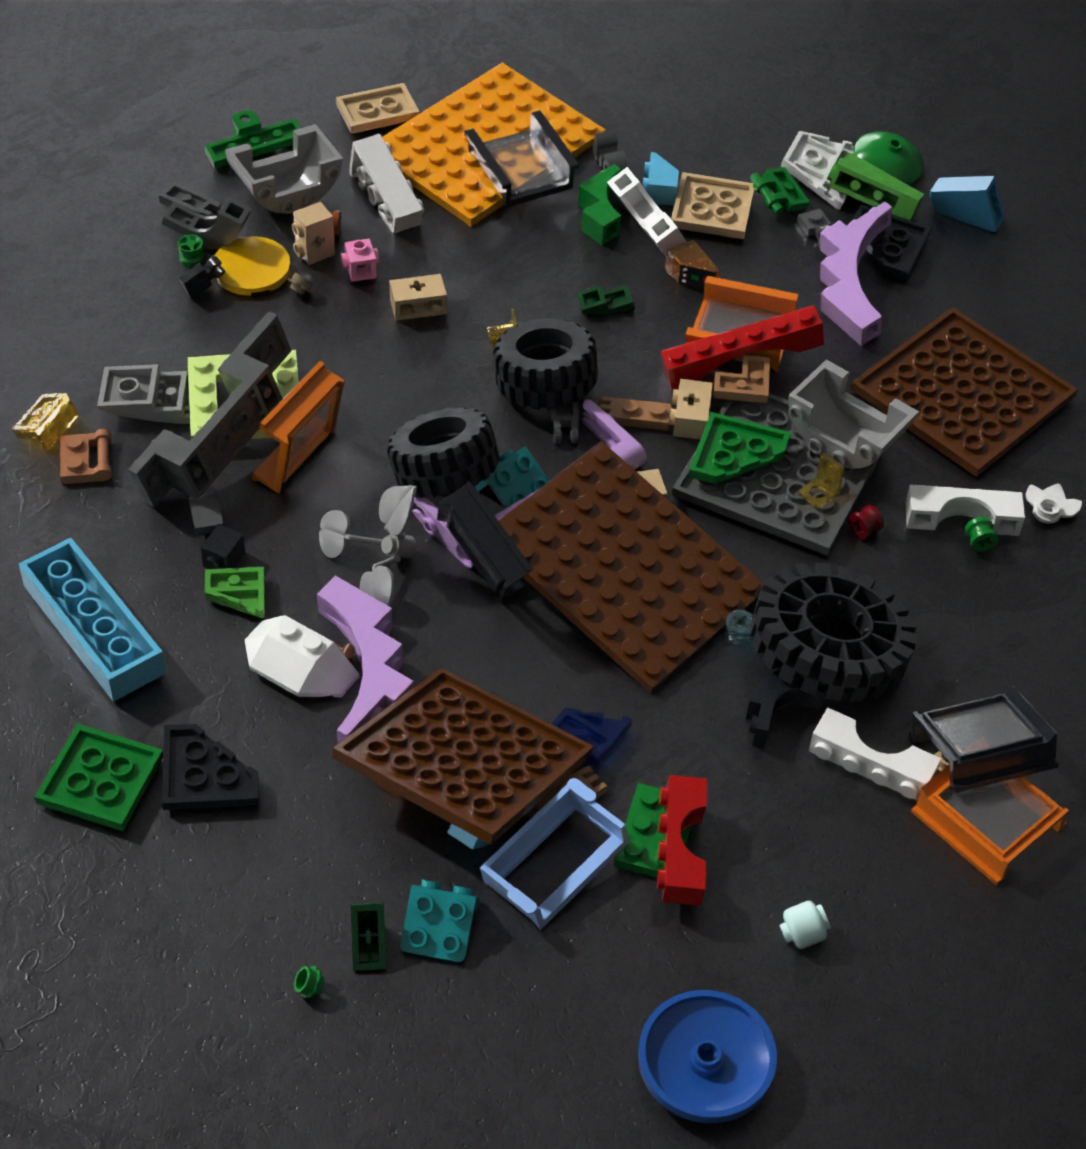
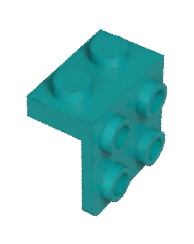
[475,446,549,509]
[400,880,480,962]

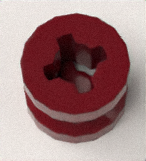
[848,505,884,539]

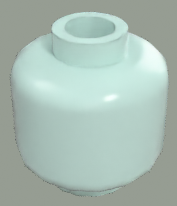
[779,900,831,949]

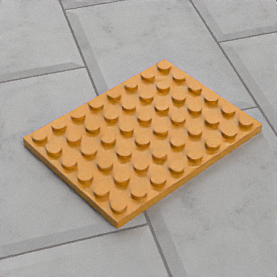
[382,62,606,227]

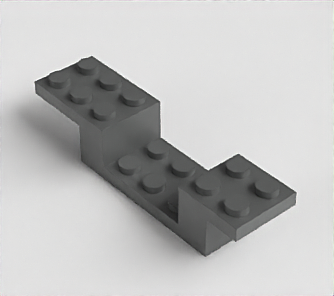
[128,312,292,508]

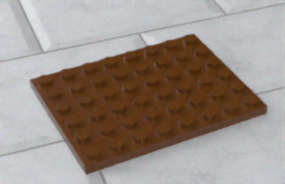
[499,441,764,694]

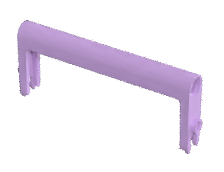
[413,399,647,568]

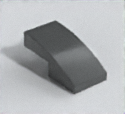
[188,493,224,536]

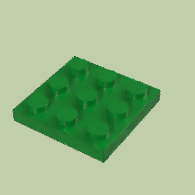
[34,723,163,831]

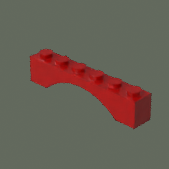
[661,305,824,391]

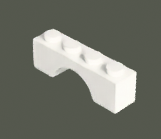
[607,167,687,259]
[905,485,1025,536]
[809,708,941,800]

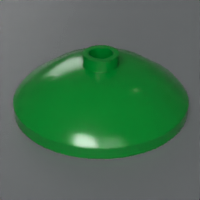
[853,131,924,185]

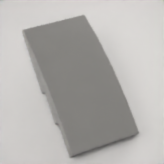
[97,364,218,424]

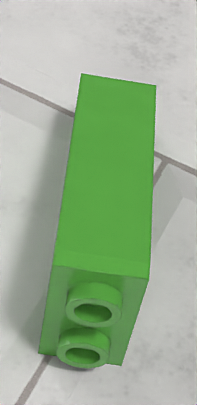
[828,153,924,220]

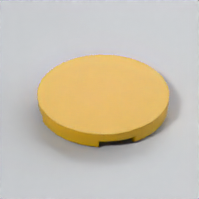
[215,236,291,296]

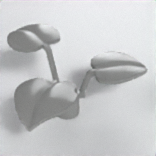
[319,485,417,607]

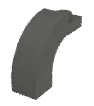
[162,197,251,249]

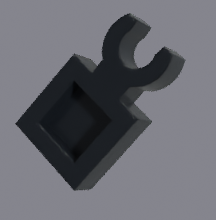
[179,256,226,300]

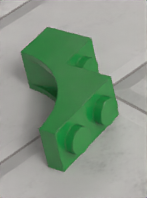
[578,164,621,245]

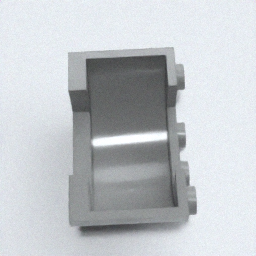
[225,124,343,214]
[788,359,919,469]

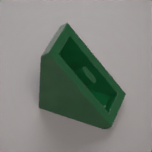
[350,902,386,971]

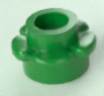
[294,966,324,999]

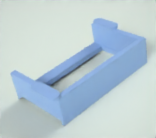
[480,778,629,930]

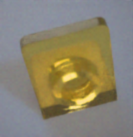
[799,453,845,509]

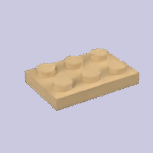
[336,83,420,134]

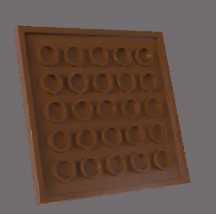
[851,307,1078,477]
[331,668,594,845]

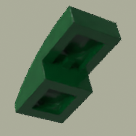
[576,285,635,315]

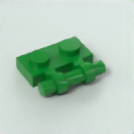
[750,167,810,215]

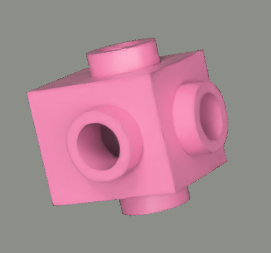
[341,238,379,282]

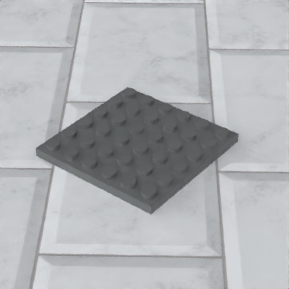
[672,393,882,556]

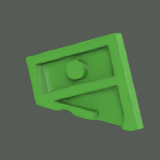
[205,567,265,618]

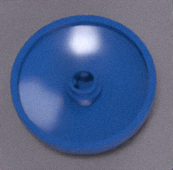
[638,990,777,1123]

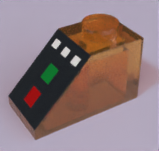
[665,240,720,289]

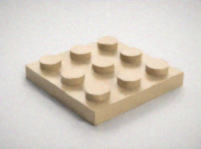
[671,172,755,239]

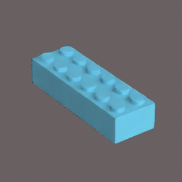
[19,538,166,702]

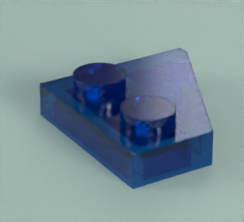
[551,707,632,765]

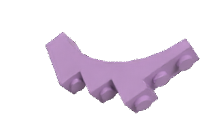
[820,201,892,346]
[317,575,413,744]

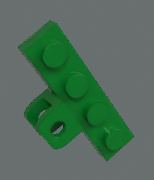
[205,109,301,169]

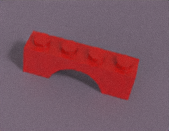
[657,775,707,906]

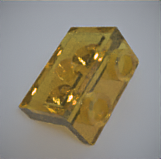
[12,393,79,449]

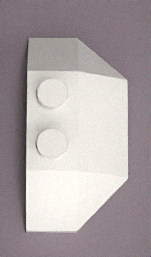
[245,615,359,697]

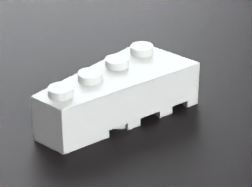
[349,134,424,234]

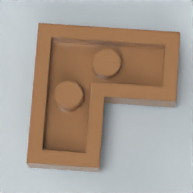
[713,355,770,403]

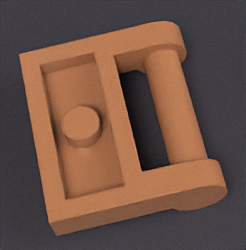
[60,429,112,484]

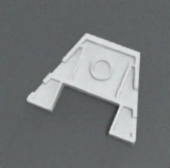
[781,131,855,210]

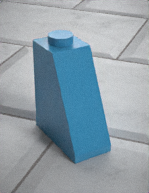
[930,176,1005,232]

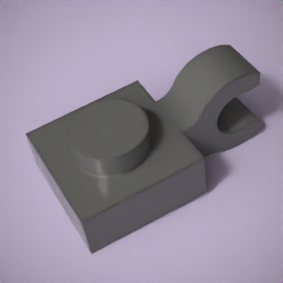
[797,209,831,244]

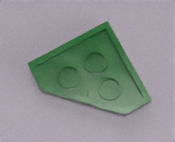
[688,412,791,484]

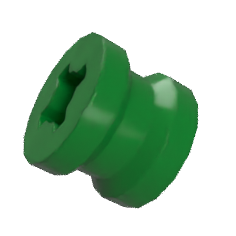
[177,234,205,267]
[965,516,999,552]

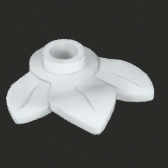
[1025,484,1082,524]

